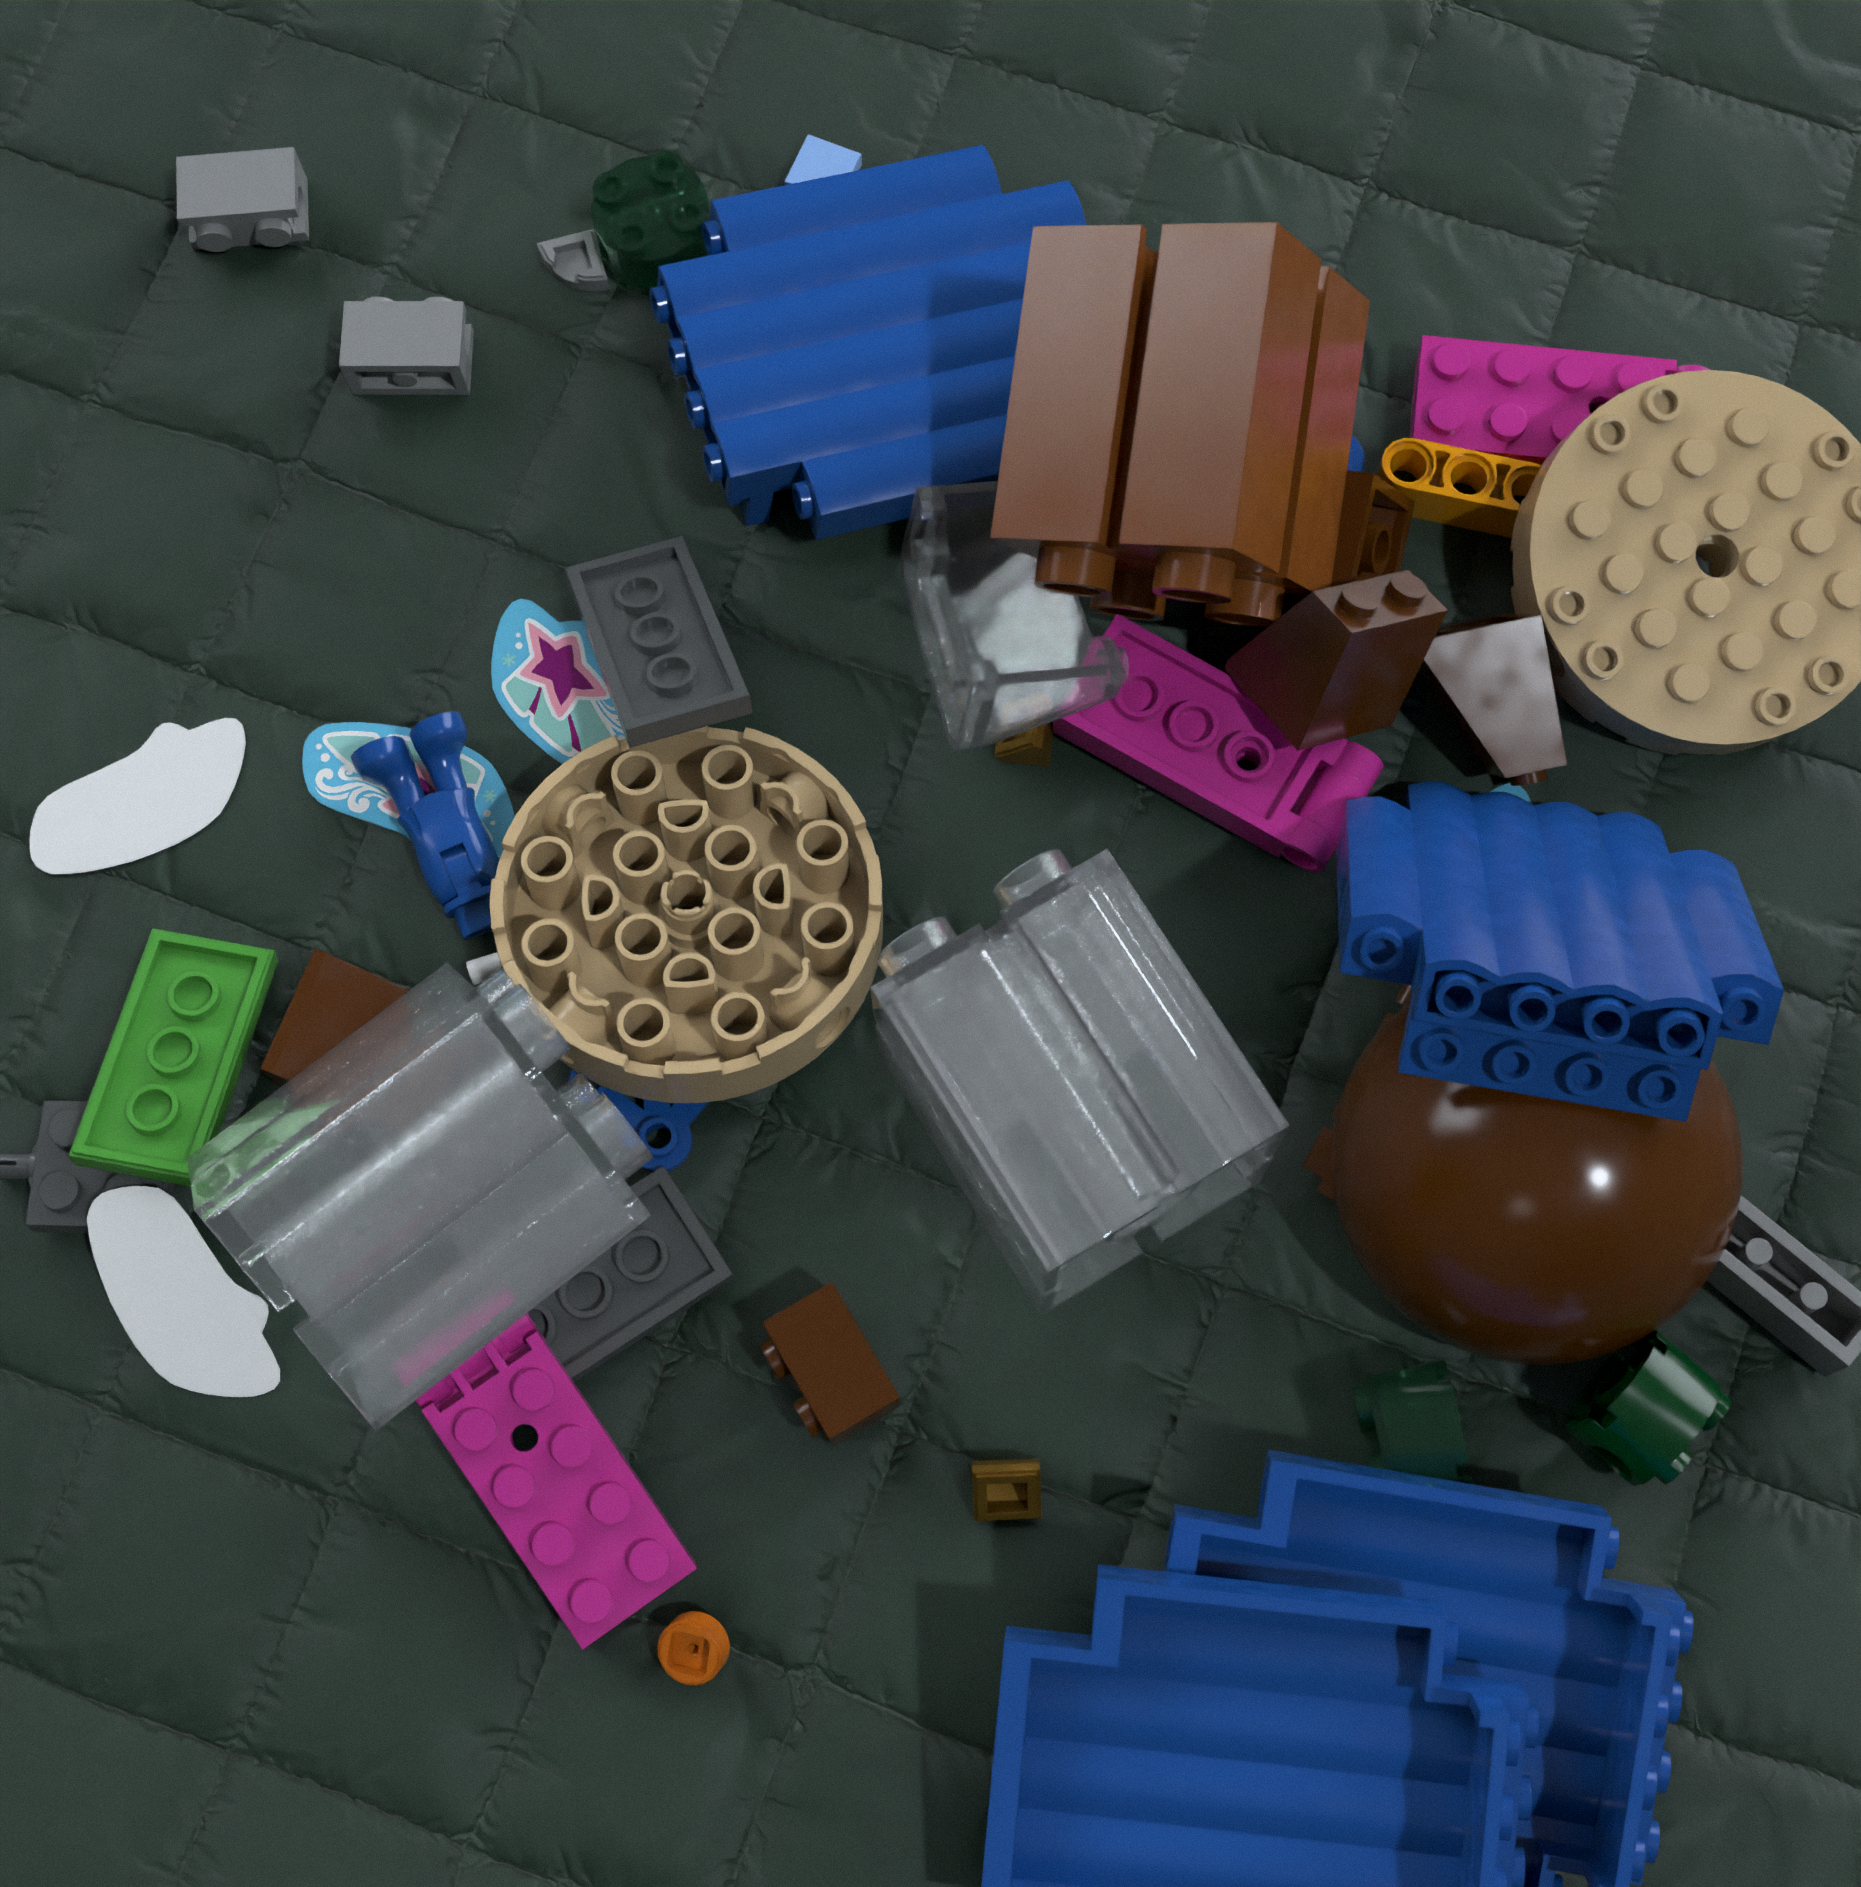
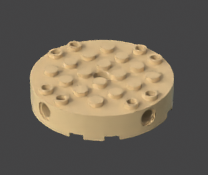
[1510,370,1861,755]
[490,726,883,1103]

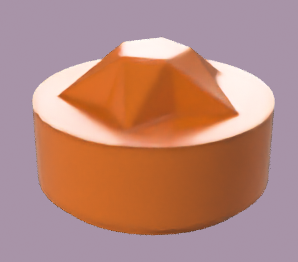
[657,1611,730,1686]

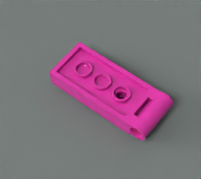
[1409,335,1710,465]
[1052,614,1384,873]
[397,1291,697,1650]

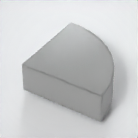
[537,229,610,292]

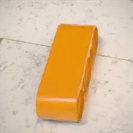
[1376,438,1541,538]

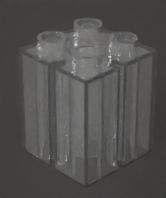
[870,848,1290,1316]
[187,962,654,1431]

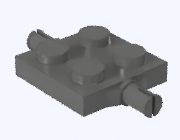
[0,1101,217,1233]

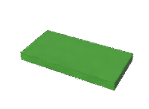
[68,928,278,1188]

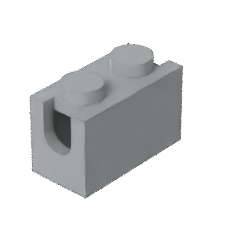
[176,147,309,252]
[339,297,474,395]

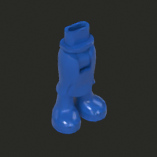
[351,711,499,940]

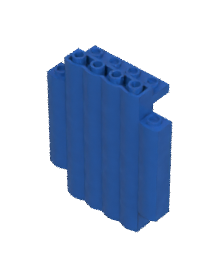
[649,145,1087,540]
[1336,781,1784,1122]
[1163,1450,1693,1887]
[981,1564,1539,1887]

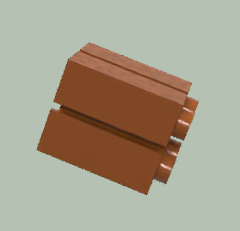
[990,222,1370,628]

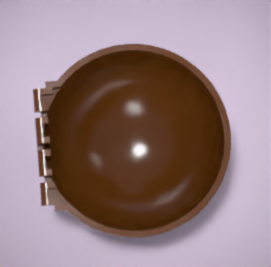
[1302,984,1743,1365]

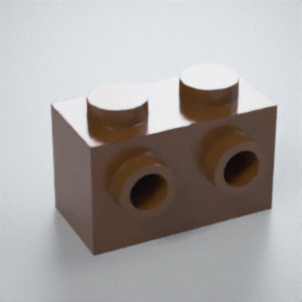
[759,1282,902,1446]

